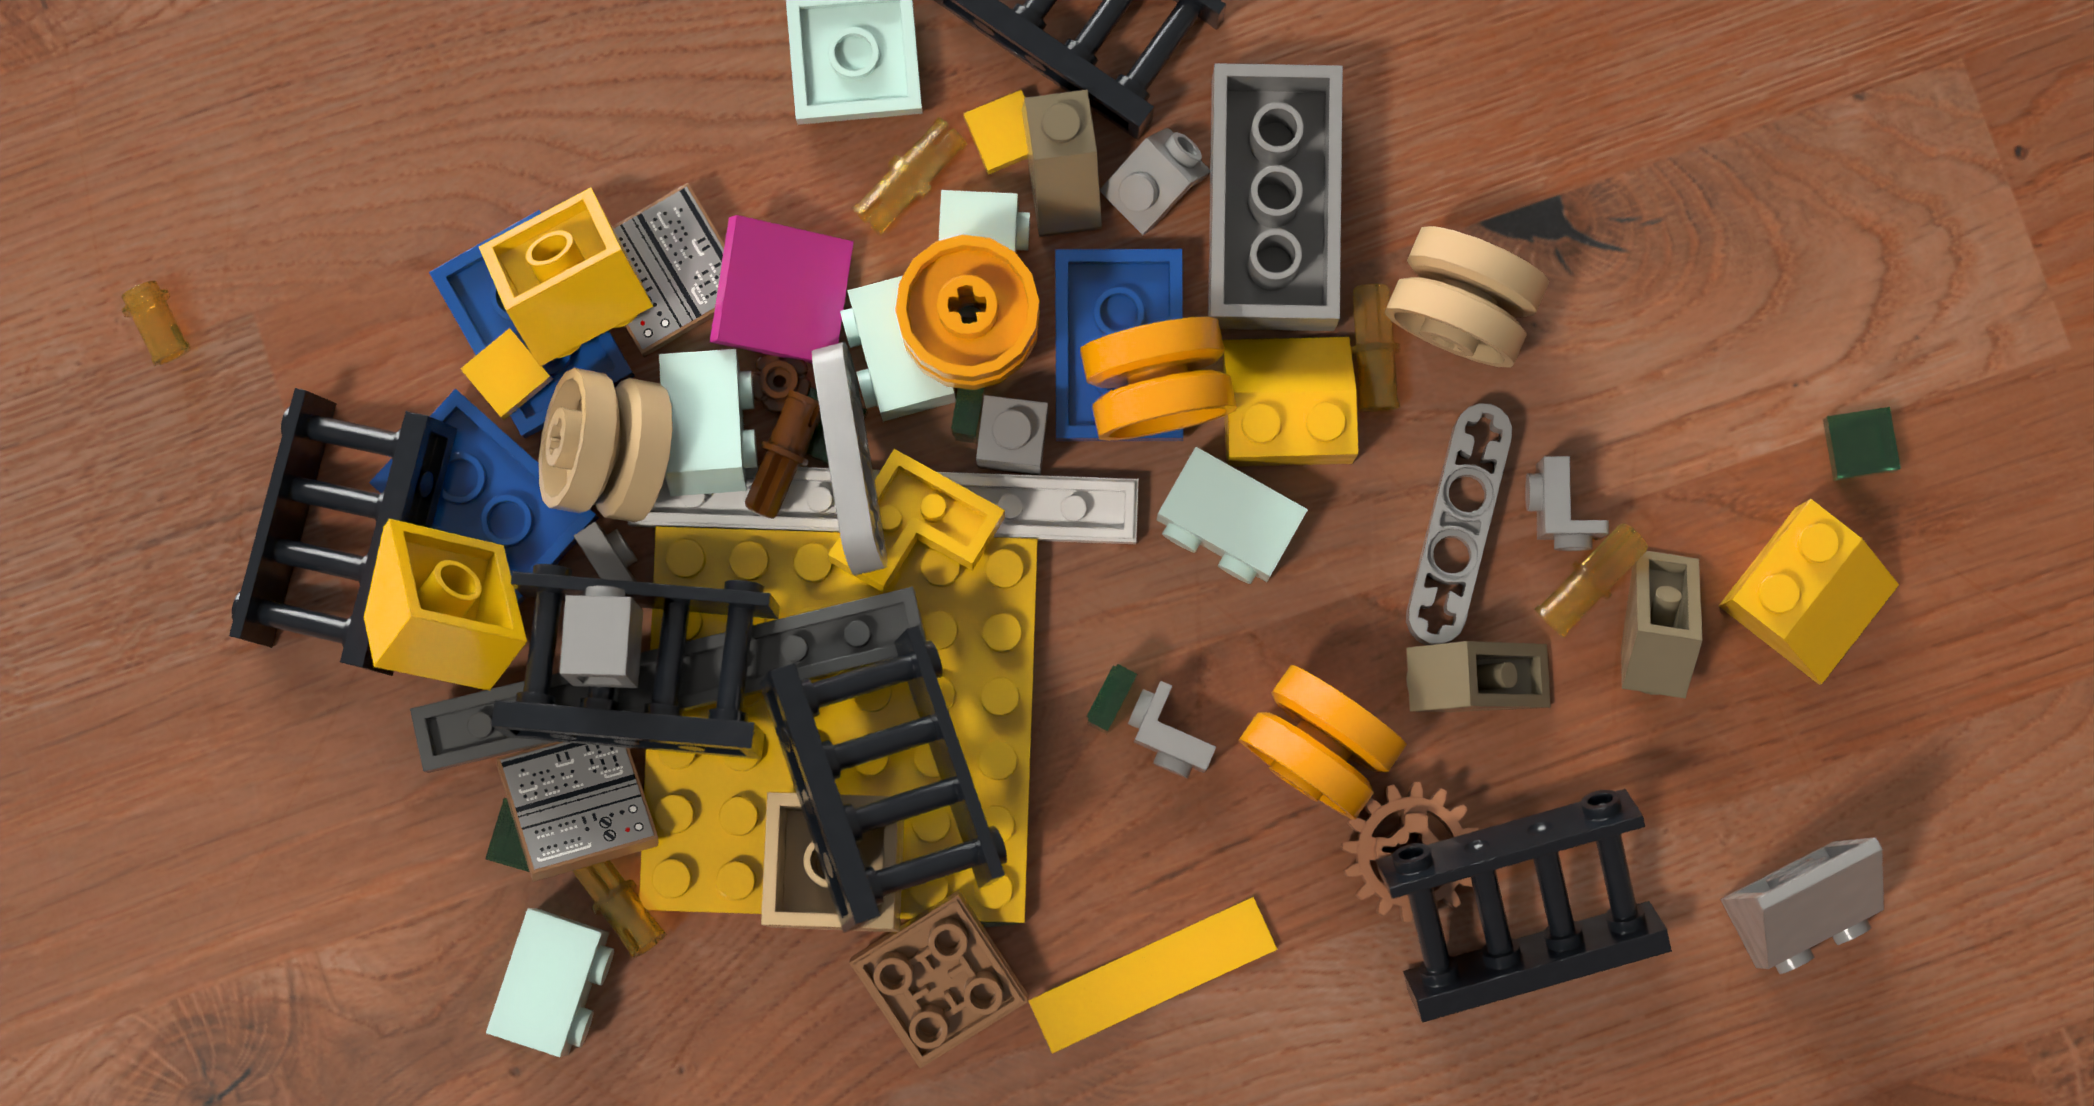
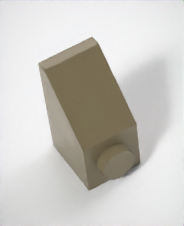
[1022,90,1102,237]
[1621,549,1703,698]
[1406,641,1551,712]

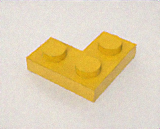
[828,449,1005,593]

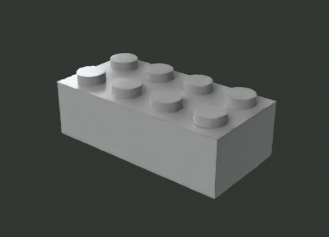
[1208,63,1343,331]

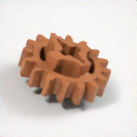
[1340,782,1479,922]

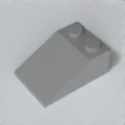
[1720,837,1884,974]

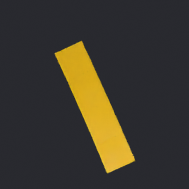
[1028,897,1278,1054]

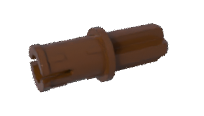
[745,390,821,519]

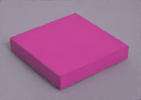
[710,215,854,364]

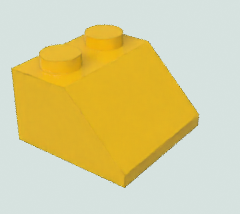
[479,188,653,367]
[1223,337,1358,467]
[1719,499,1899,685]
[364,519,527,691]

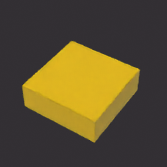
[963,90,1028,175]
[460,328,553,420]

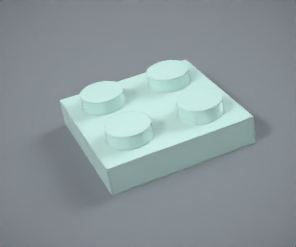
[786,0,923,125]

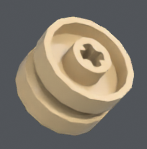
[1384,226,1549,368]
[539,368,672,522]

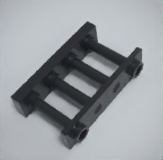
[934,0,1226,140]
[229,388,457,676]
[491,564,780,760]
[760,625,1007,933]
[1376,789,1672,1023]

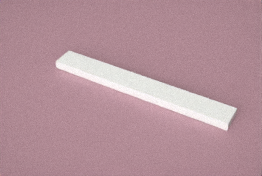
[628,466,1138,544]

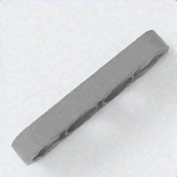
[812,342,887,576]
[1406,403,1512,645]

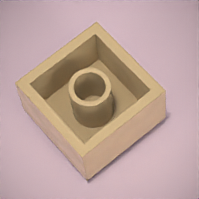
[761,792,904,932]

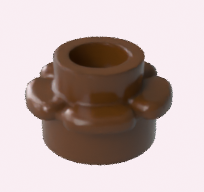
[752,354,811,413]

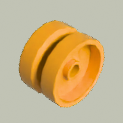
[895,235,1040,390]
[1080,317,1237,441]
[1238,664,1407,820]

